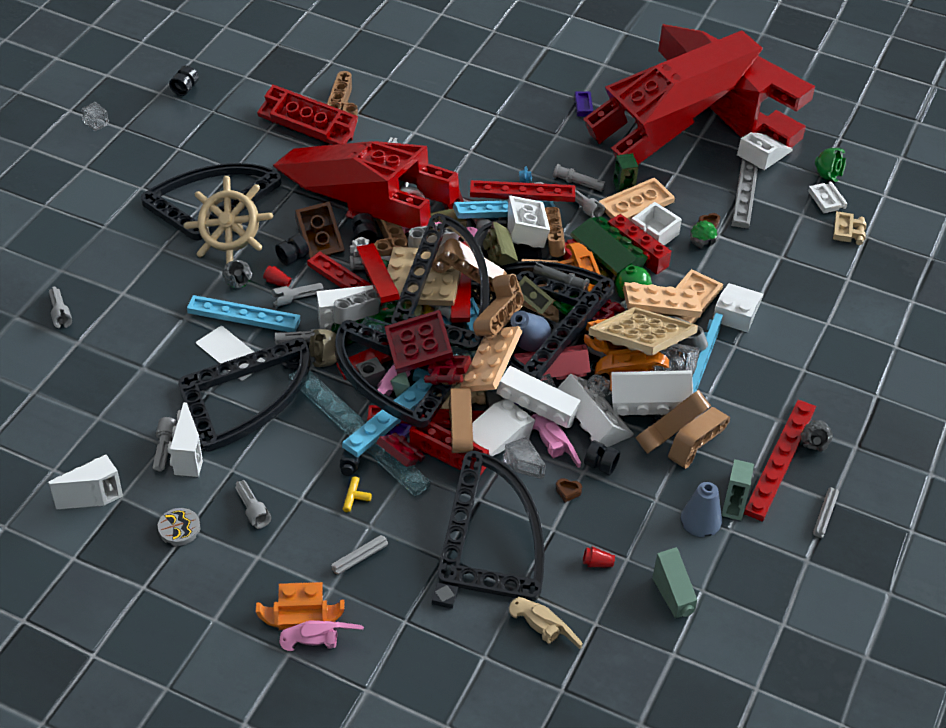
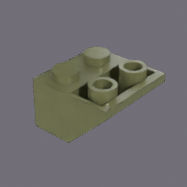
[483,222,518,266]

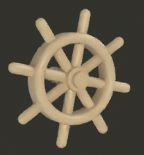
[184,176,273,264]

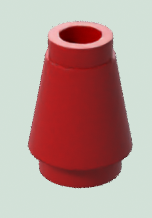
[263,266,292,287]
[583,546,615,568]

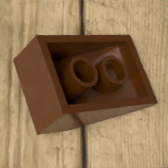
[295,201,345,259]

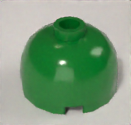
[815,148,846,182]
[616,265,652,299]

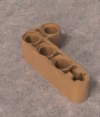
[327,71,358,122]
[545,207,566,257]
[374,218,408,256]
[432,238,507,292]
[473,274,524,336]
[449,388,473,453]
[635,390,711,454]
[668,407,730,469]

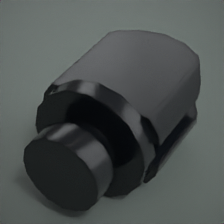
[339,449,361,476]

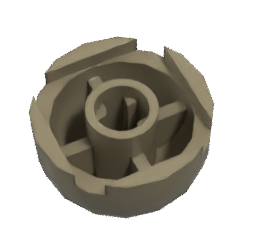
[309,329,337,367]

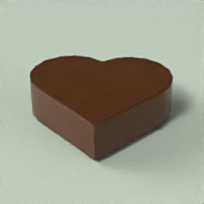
[698,213,721,229]
[556,478,582,503]

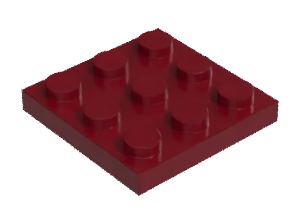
[384,310,454,374]

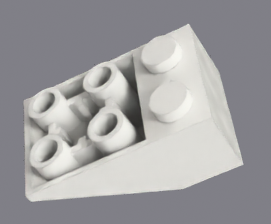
[737,132,793,170]
[168,402,203,477]
[48,455,123,509]

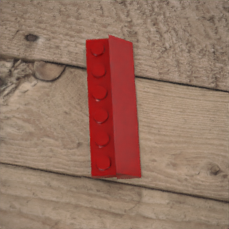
[257,85,358,145]

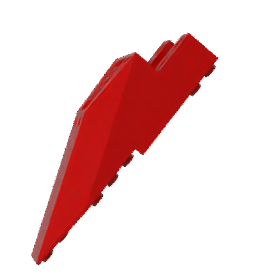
[658,24,815,148]
[583,30,763,164]
[273,141,459,229]

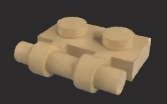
[833,211,866,245]

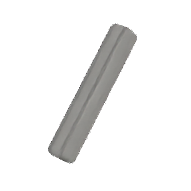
[813,487,839,538]
[331,535,388,575]

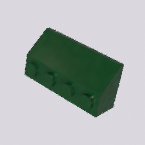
[570,217,648,276]

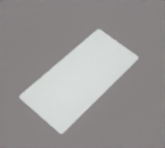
[196,326,265,381]

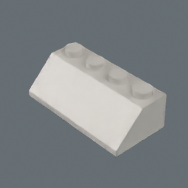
[496,366,581,428]
[611,370,694,416]
[557,374,634,447]

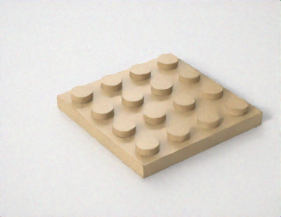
[387,247,461,306]
[589,307,698,355]

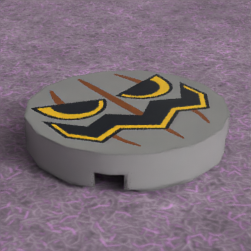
[158,508,200,546]

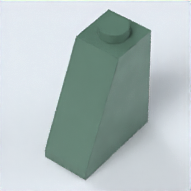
[722,459,754,521]
[652,547,697,619]

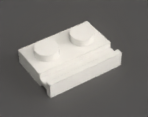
[808,182,847,213]

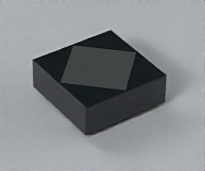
[432,583,458,609]

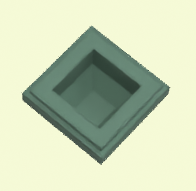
[390,372,411,397]

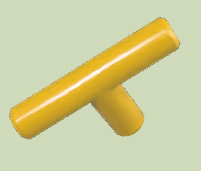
[343,476,372,512]

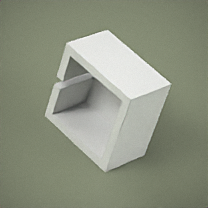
[631,202,682,246]

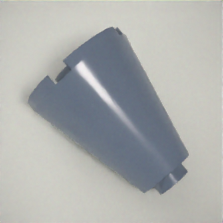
[511,311,551,352]
[680,482,722,537]

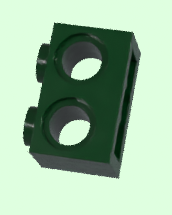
[613,153,639,193]

